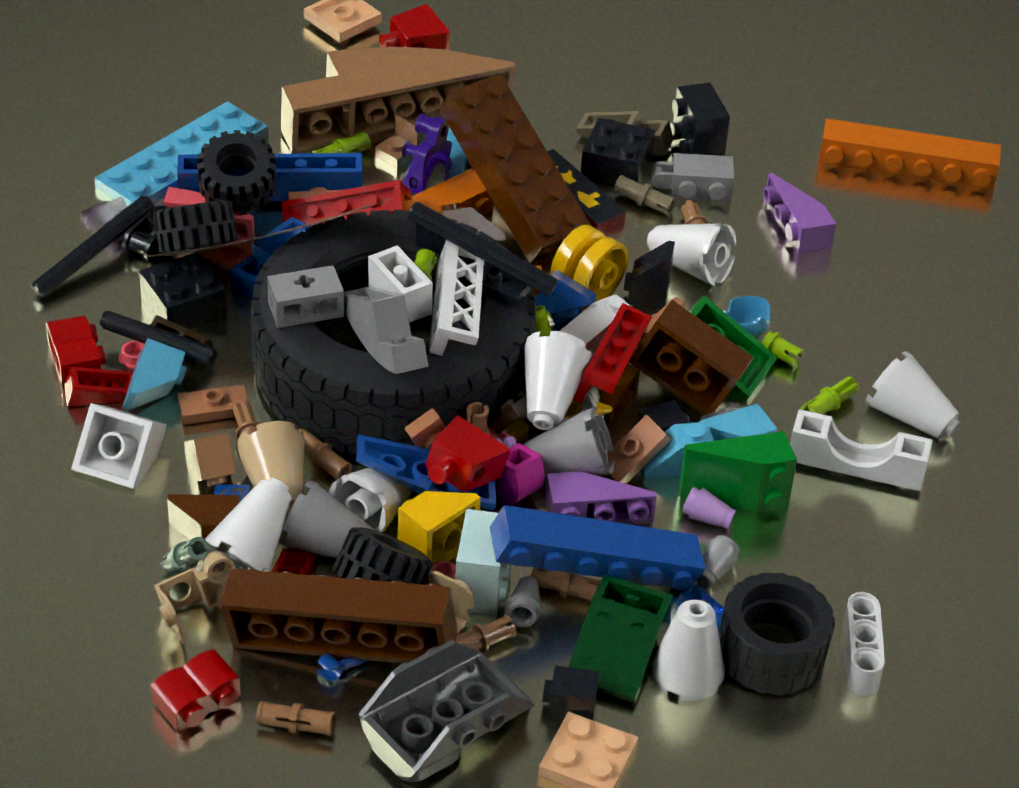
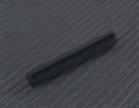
[99,310,218,366]

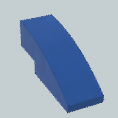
[231,217,311,300]

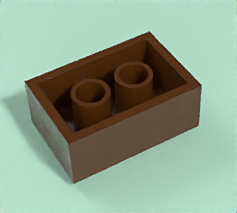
[629,300,754,418]

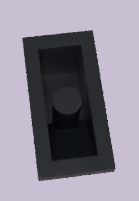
[624,241,675,309]

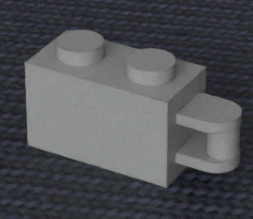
[651,153,734,202]

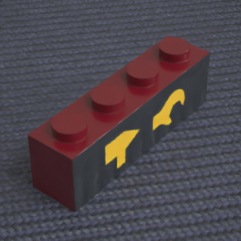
[547,149,627,240]

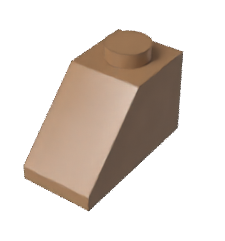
[184,433,236,486]

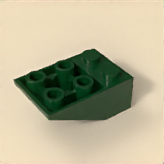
[568,574,673,703]

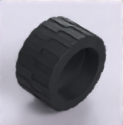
[718,572,835,695]

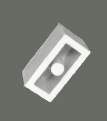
[368,245,433,323]

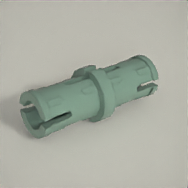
[161,537,210,575]

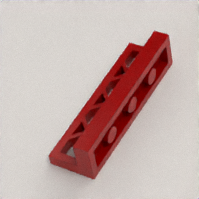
[282,180,412,226]
[573,303,652,405]

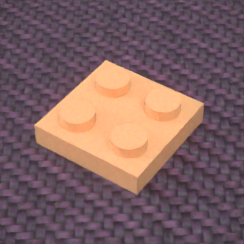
[304,0,382,43]
[538,712,638,788]

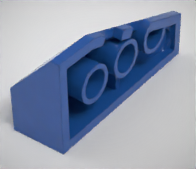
[356,435,496,512]

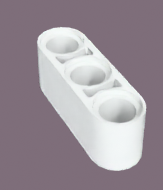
[842,592,885,696]

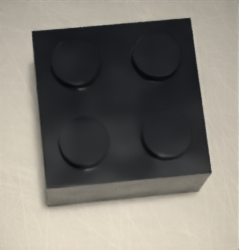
[670,82,730,156]
[580,118,655,188]
[139,252,227,330]

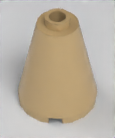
[236,421,305,521]

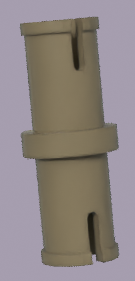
[614,175,676,216]

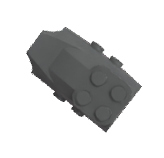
[359,640,535,782]

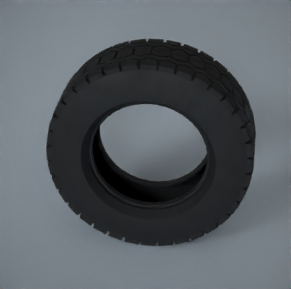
[251,210,536,456]

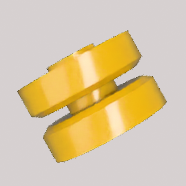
[550,225,629,305]

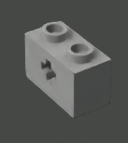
[267,265,344,328]

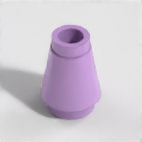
[682,487,736,529]

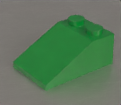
[689,295,778,400]
[678,431,797,513]

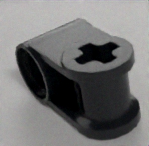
[122,206,171,263]

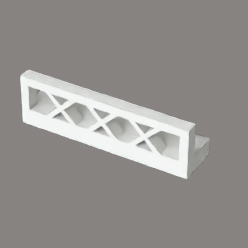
[429,240,484,356]

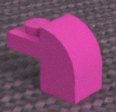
[495,443,544,506]

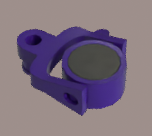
[402,114,452,196]

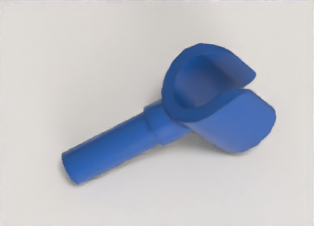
[317,654,369,683]

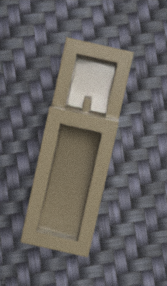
[576,111,673,156]

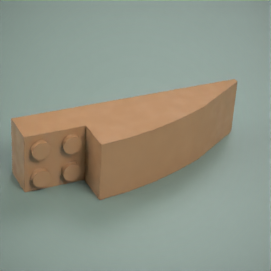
[281,47,516,153]

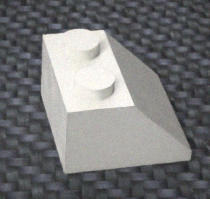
[71,403,167,489]

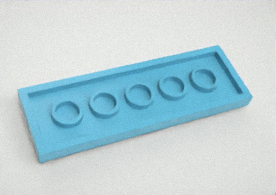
[95,101,268,208]

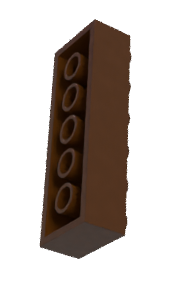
[439,73,591,264]
[220,568,458,663]

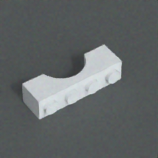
[790,409,933,491]

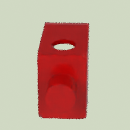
[379,4,450,50]
[426,416,511,492]

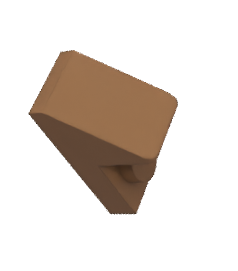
[375,115,426,169]

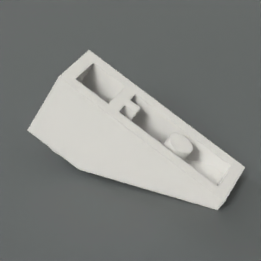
[559,294,632,358]

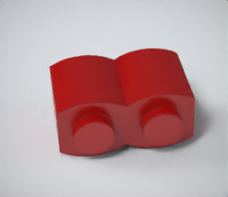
[46,315,106,383]
[150,649,241,731]

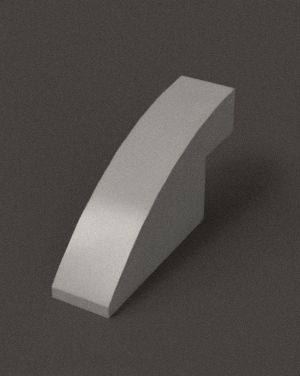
[344,287,429,374]

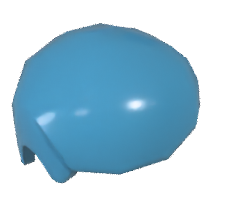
[723,296,771,338]

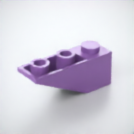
[763,173,836,253]
[545,471,657,523]

